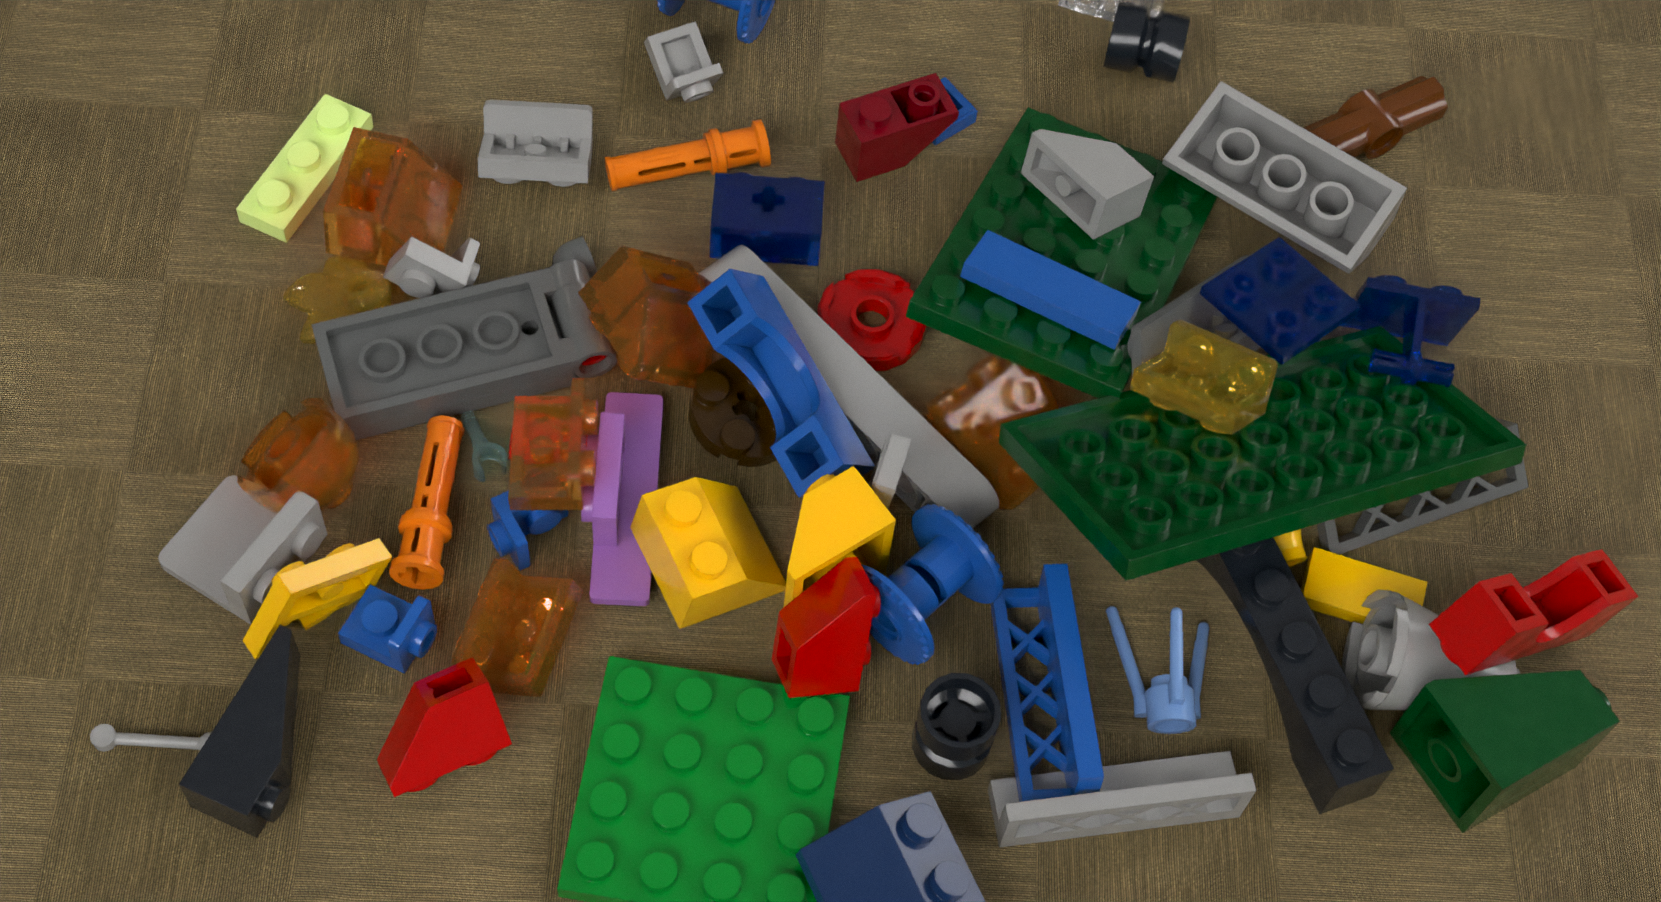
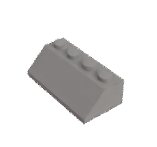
[1162,81,1407,274]

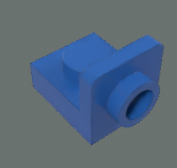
[487,469,568,571]
[338,585,437,674]

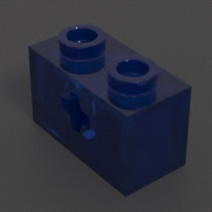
[710,172,825,266]

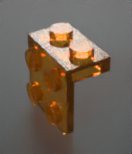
[924,355,1060,510]

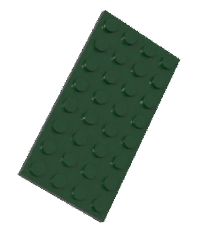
[999,326,1527,581]

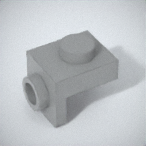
[644,21,723,103]
[383,237,480,298]

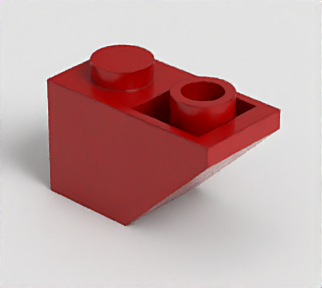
[771,557,881,698]
[377,657,512,797]

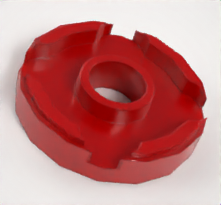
[817,269,927,371]

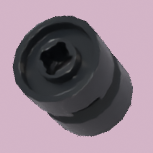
[1103,1,1190,83]
[912,673,1001,780]

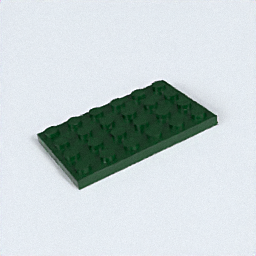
[906,107,1218,398]

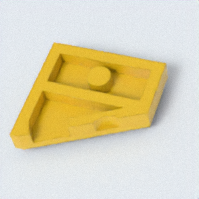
[242,538,392,659]

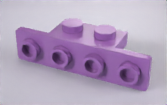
[581,392,663,606]

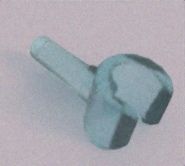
[461,411,508,482]

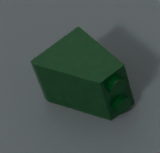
[1390,670,1620,833]

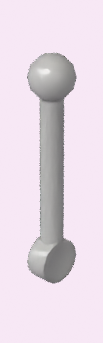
[90,724,212,752]

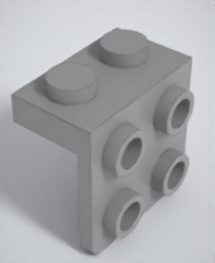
[158,475,328,624]

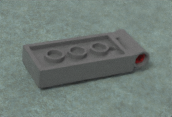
[311,260,618,443]

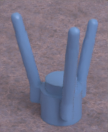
[1106,606,1209,734]

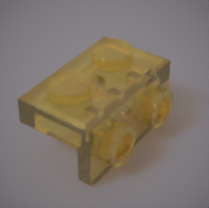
[1130,319,1278,435]

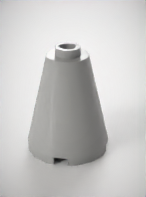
[1342,589,1521,710]

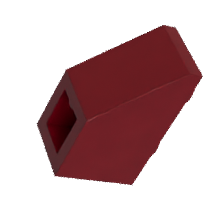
[835,73,959,182]

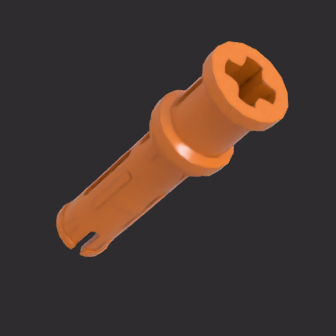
[604,119,771,192]
[389,415,465,590]

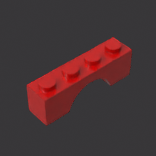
[1428,549,1639,676]

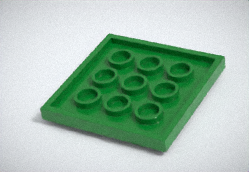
[557,656,850,902]

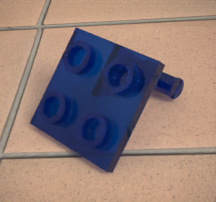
[1199,237,1361,365]
[1339,275,1481,387]

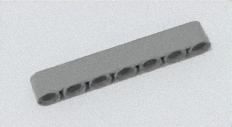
[694,245,999,528]

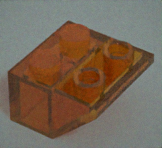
[323,127,462,266]
[578,246,713,388]

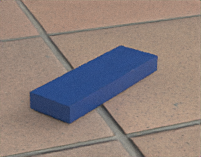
[960,230,1141,350]

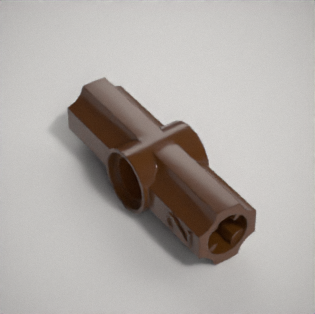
[1304,76,1448,159]

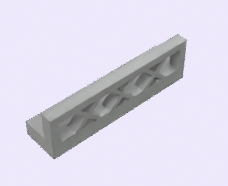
[988,751,1256,848]

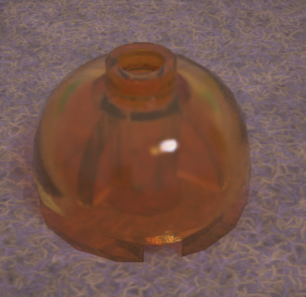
[237,398,359,514]

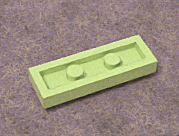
[236,94,374,243]

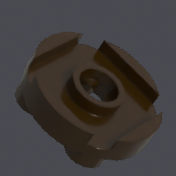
[688,357,777,467]

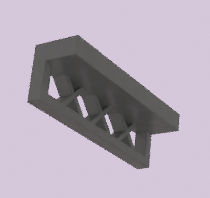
[1317,417,1528,555]

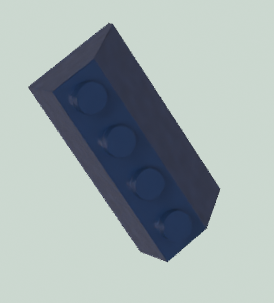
[796,791,986,902]

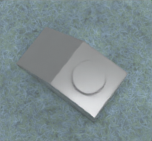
[1021,129,1154,240]

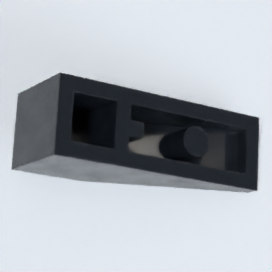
[179,624,300,838]

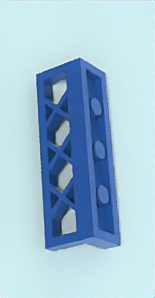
[990,564,1104,802]

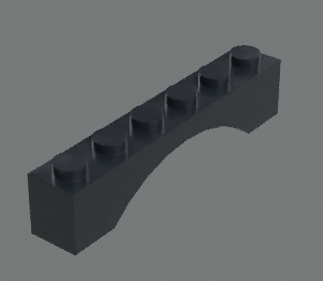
[1196,537,1394,814]

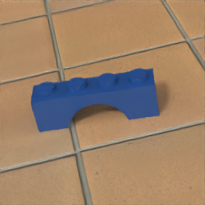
[687,268,875,498]

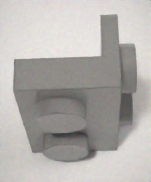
[478,100,593,187]

